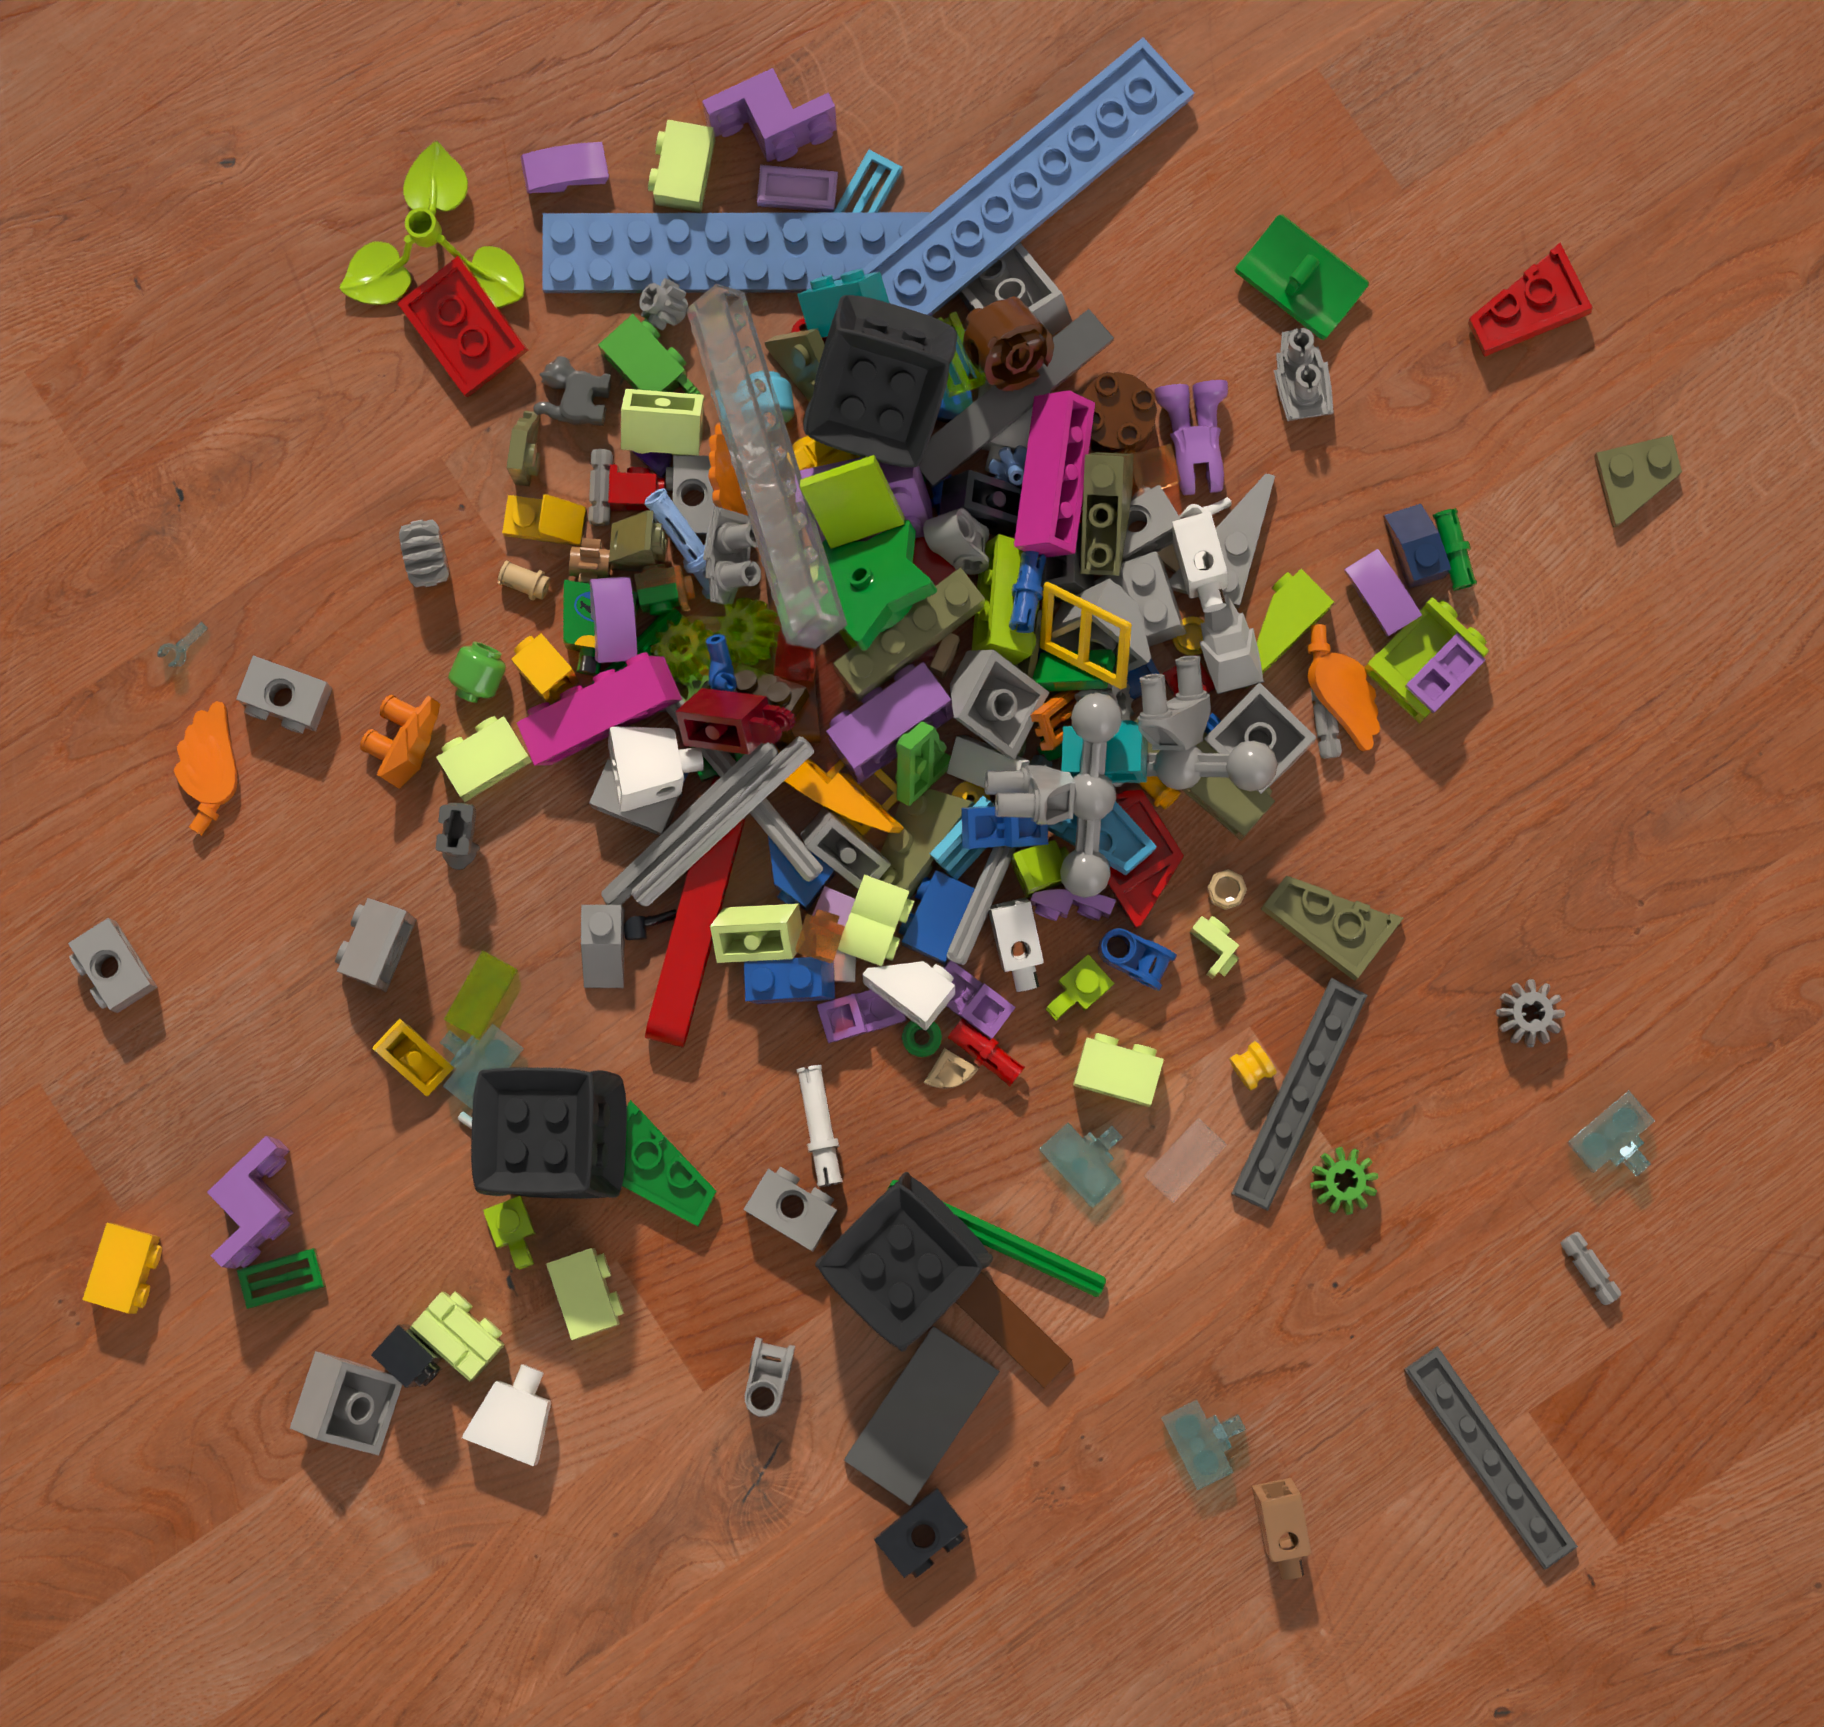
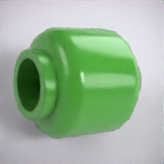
[448,642,506,703]

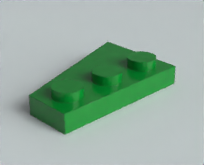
[622,1100,717,1227]

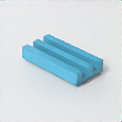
[833,149,903,213]
[930,796,994,880]

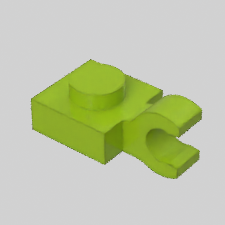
[1045,955,1115,1021]
[483,1196,536,1270]

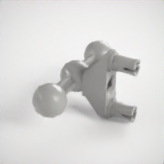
[1113,656,1278,792]
[984,693,1122,898]

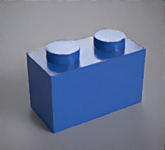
[898,870,975,966]
[744,956,835,1004]

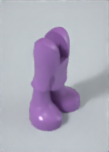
[1154,380,1228,495]

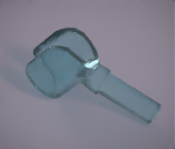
[157,622,208,667]

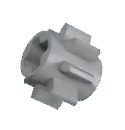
[639,278,688,330]

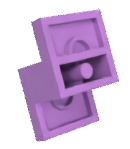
[702,68,837,162]
[207,1136,293,1268]

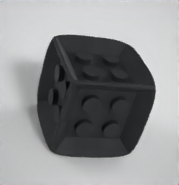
[803,295,957,467]
[471,1067,627,1199]
[815,1172,993,1352]

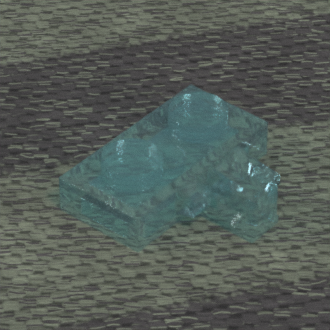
[439,1024,524,1109]
[1567,1091,1655,1176]
[1038,1123,1122,1208]
[1161,1399,1246,1490]

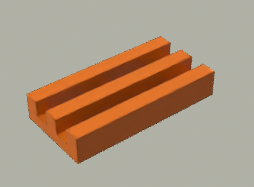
[1030,690,1079,751]

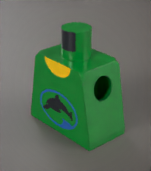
[563,580,640,676]

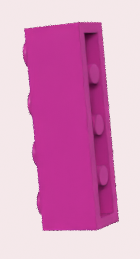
[1014,390,1095,557]
[516,652,682,766]

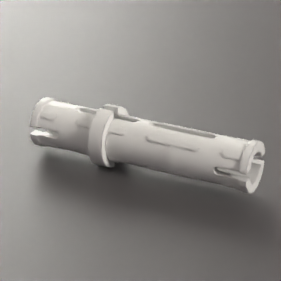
[797,1065,843,1187]

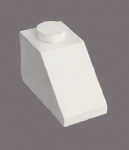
[862,961,955,1031]

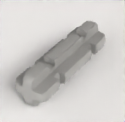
[588,449,613,526]
[1311,689,1342,759]
[1561,1232,1621,1305]

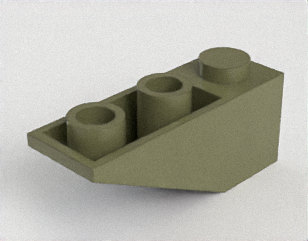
[1080,452,1134,576]
[609,510,668,572]

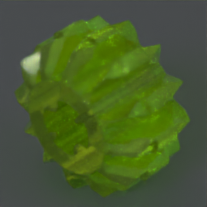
[713,598,782,665]
[650,615,714,685]

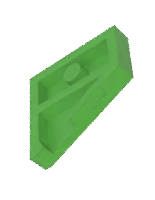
[895,721,951,806]

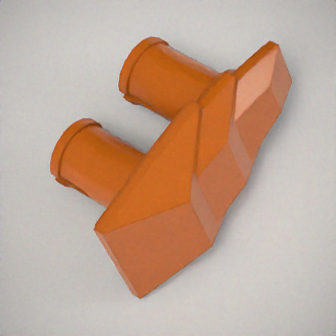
[360,695,441,789]

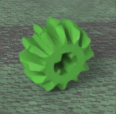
[1310,1147,1378,1215]

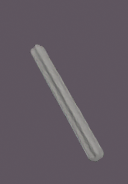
[665,695,823,882]
[631,736,814,906]
[601,743,778,905]
[947,755,1053,965]

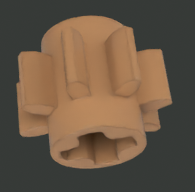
[569,538,611,584]

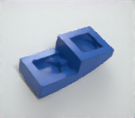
[961,806,1048,849]

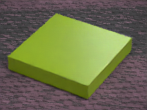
[800,455,904,548]

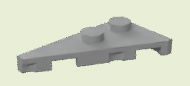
[1169,473,1275,608]

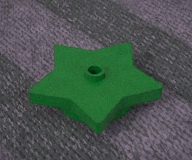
[792,520,937,651]

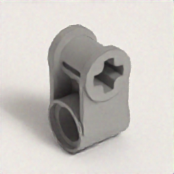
[923,508,989,575]
[745,1337,795,1417]

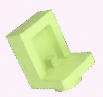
[1190,916,1239,979]

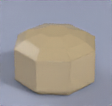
[1207,869,1247,910]

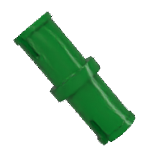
[1433,508,1477,591]

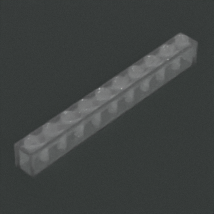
[686,284,847,649]

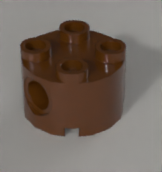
[962,296,1055,392]
[1082,372,1157,454]

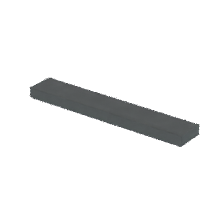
[919,309,1114,488]
[1231,978,1367,1211]
[1404,1346,1578,1570]

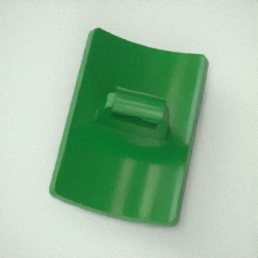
[1234,214,1369,340]

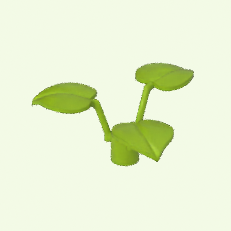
[340,141,525,308]

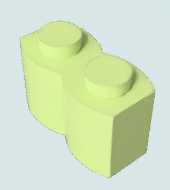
[837,875,914,966]

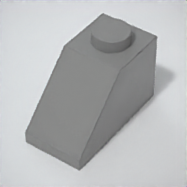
[801,806,891,889]
[581,905,625,988]

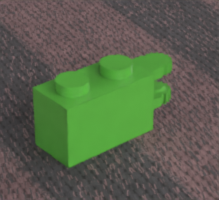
[598,314,705,400]

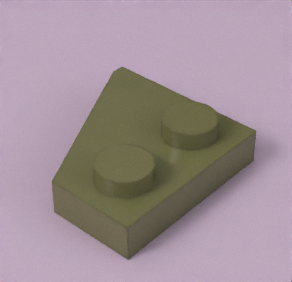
[764,328,825,402]
[506,411,541,486]
[1594,435,1682,527]

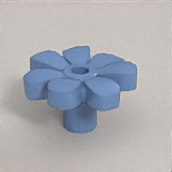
[988,445,1027,487]

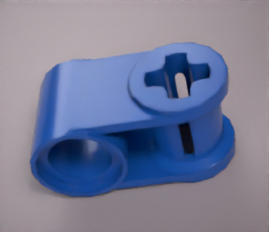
[1098,928,1177,991]

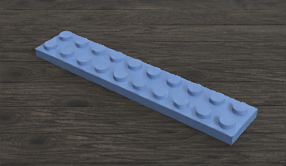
[863,38,1194,316]
[542,212,930,293]

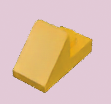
[502,494,586,546]
[372,1019,454,1097]

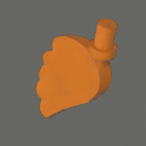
[708,422,755,521]
[1308,624,1380,752]
[174,701,237,836]

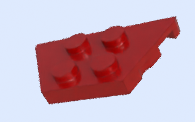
[1107,789,1184,929]

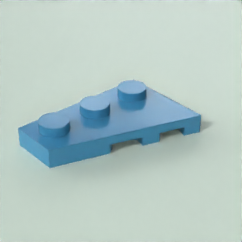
[1048,801,1157,875]

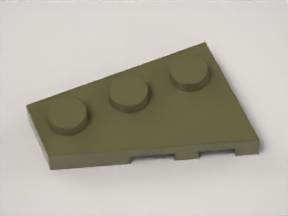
[879,788,975,899]
[1261,875,1403,981]

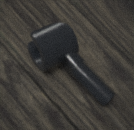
[624,909,677,940]

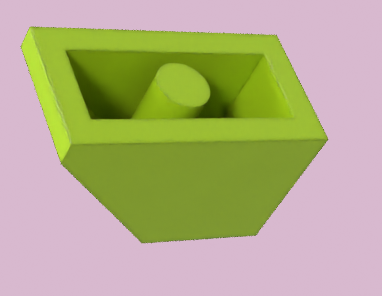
[1011,840,1069,899]

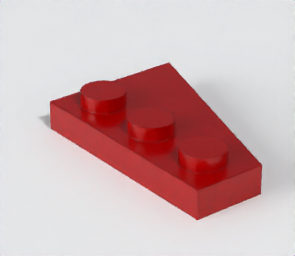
[1468,243,1593,357]

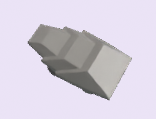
[1274,328,1334,421]
[703,506,766,607]
[1200,595,1264,694]

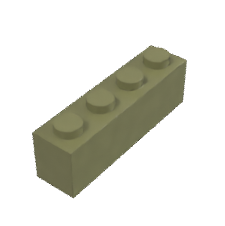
[833,567,985,703]
[1135,718,1275,841]

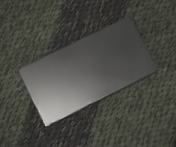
[844,1326,1000,1505]

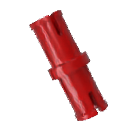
[947,1018,1025,1087]

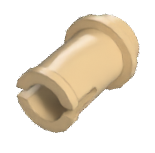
[498,560,550,600]

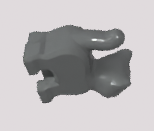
[533,356,612,426]
[435,803,480,870]

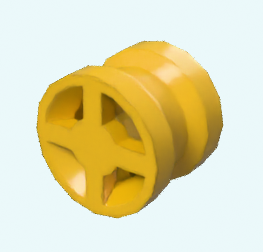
[1229,1041,1277,1091]

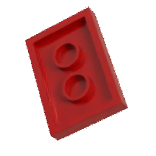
[397,256,529,397]

